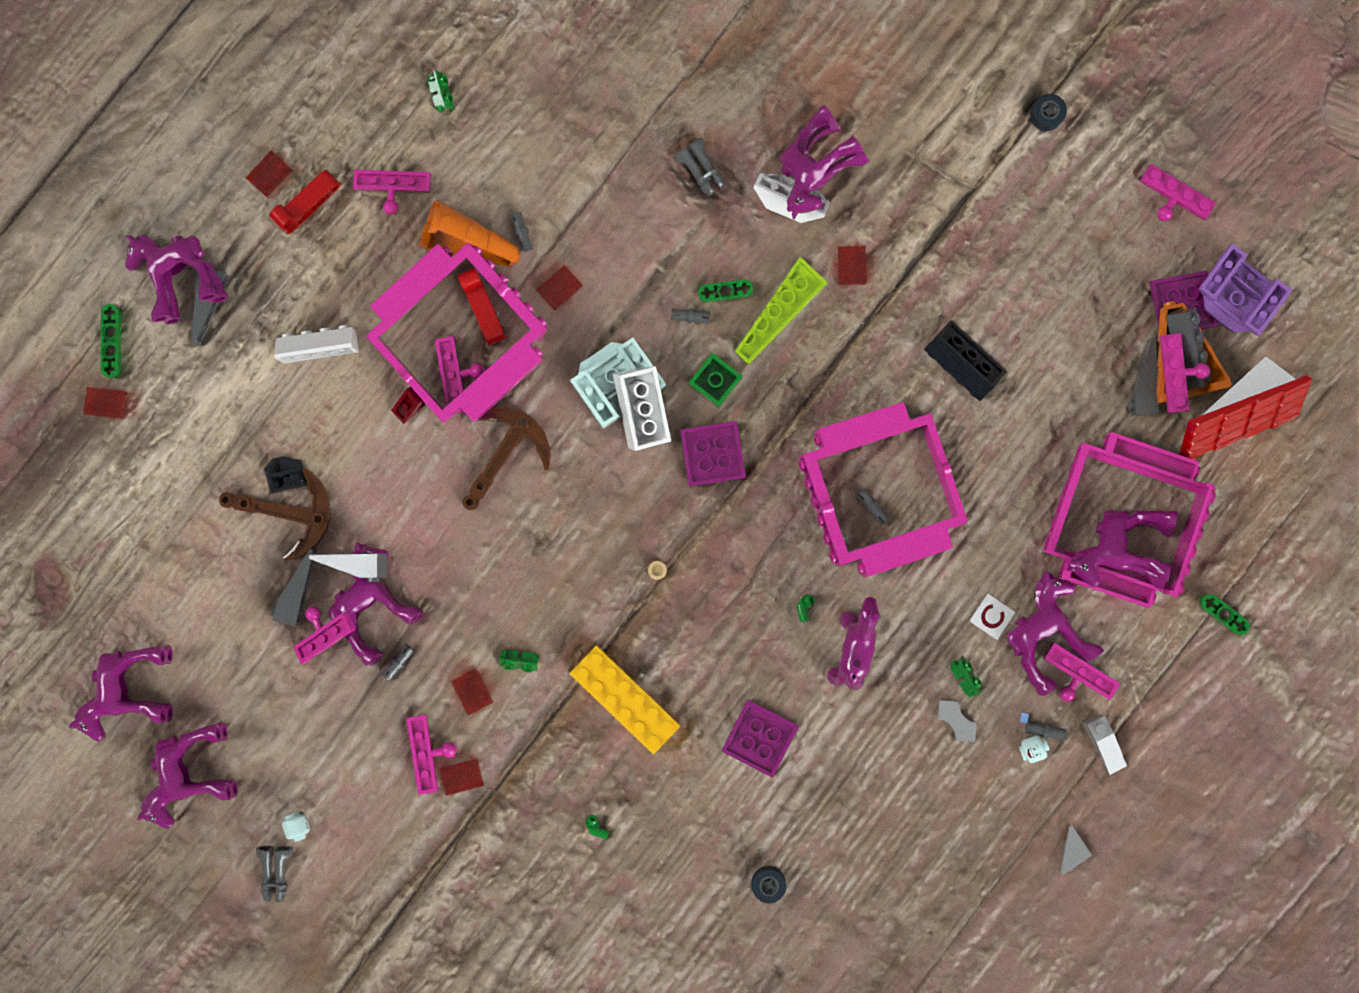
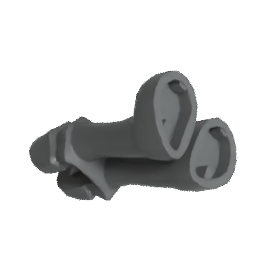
[673,137,724,196]
[256,846,293,902]

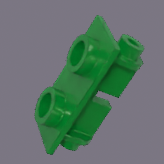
[427,70,454,113]
[499,649,540,673]
[950,656,982,697]

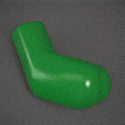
[796,594,815,622]
[585,815,609,840]

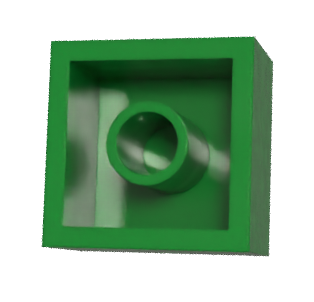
[688,353,743,409]

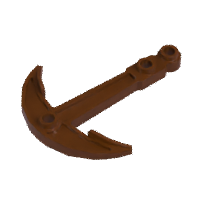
[463,407,551,510]
[219,468,331,560]

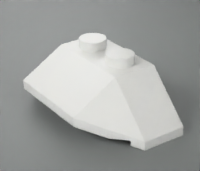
[753,173,831,223]

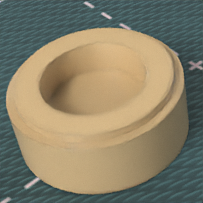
[648,561,667,580]

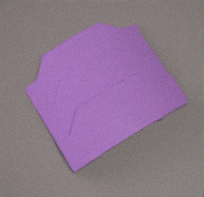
[1198,243,1293,336]

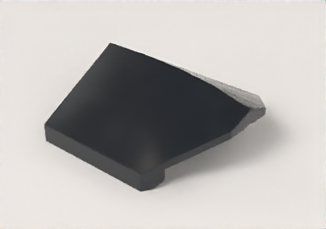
[264,456,308,494]

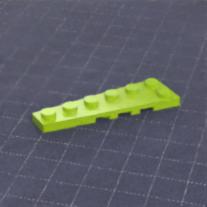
[735,257,828,365]

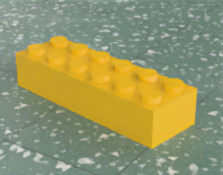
[570,645,681,755]

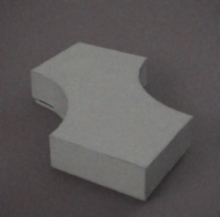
[937,700,977,742]

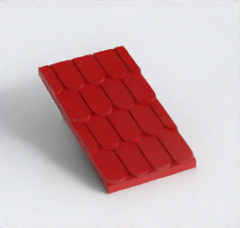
[1179,357,1313,459]

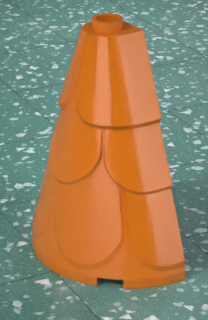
[418,199,521,267]
[1156,301,1232,404]

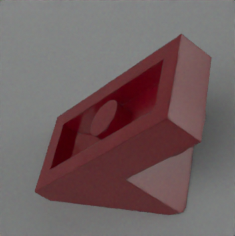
[391,387,425,424]

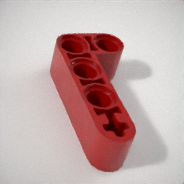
[269,170,341,234]
[457,268,507,346]

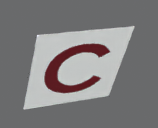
[970,594,1016,640]

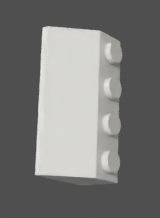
[274,325,359,363]
[613,366,671,451]

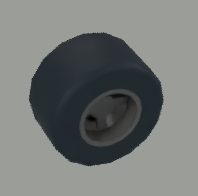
[1030,94,1067,131]
[751,866,787,904]

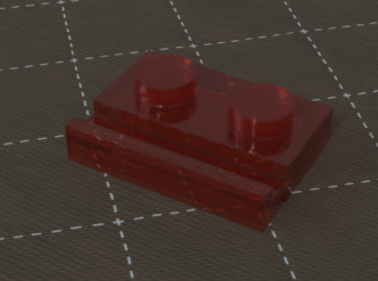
[245,151,293,197]
[837,246,867,286]
[536,265,583,311]
[83,387,127,419]
[451,668,494,715]
[439,758,484,796]

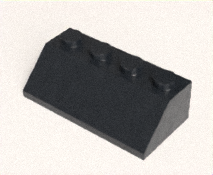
[924,320,1007,401]

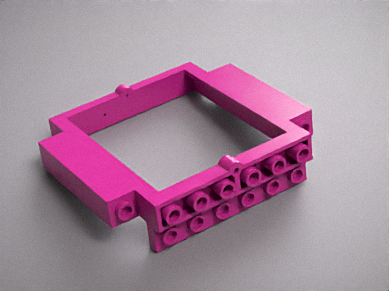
[366,243,548,423]
[798,402,968,578]
[1042,432,1216,608]

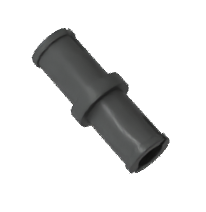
[510,212,533,252]
[671,308,710,324]
[856,489,890,525]
[381,644,415,681]
[1025,721,1067,741]

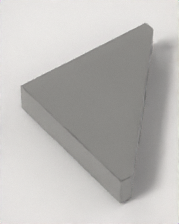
[1059,824,1092,875]

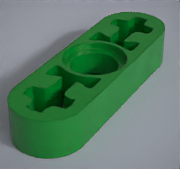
[698,280,753,303]
[1199,594,1250,635]

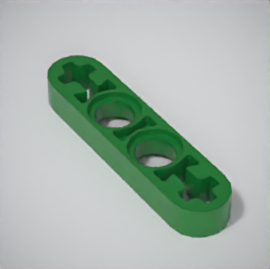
[101,304,121,379]

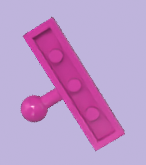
[1140,164,1216,221]
[353,169,431,215]
[1160,334,1210,413]
[435,336,485,414]
[293,606,356,664]
[1043,643,1120,702]
[406,714,457,795]

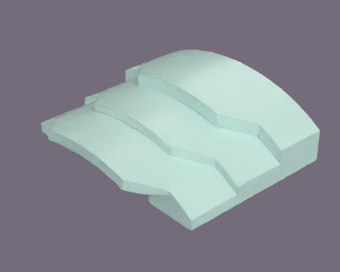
[570,338,666,429]

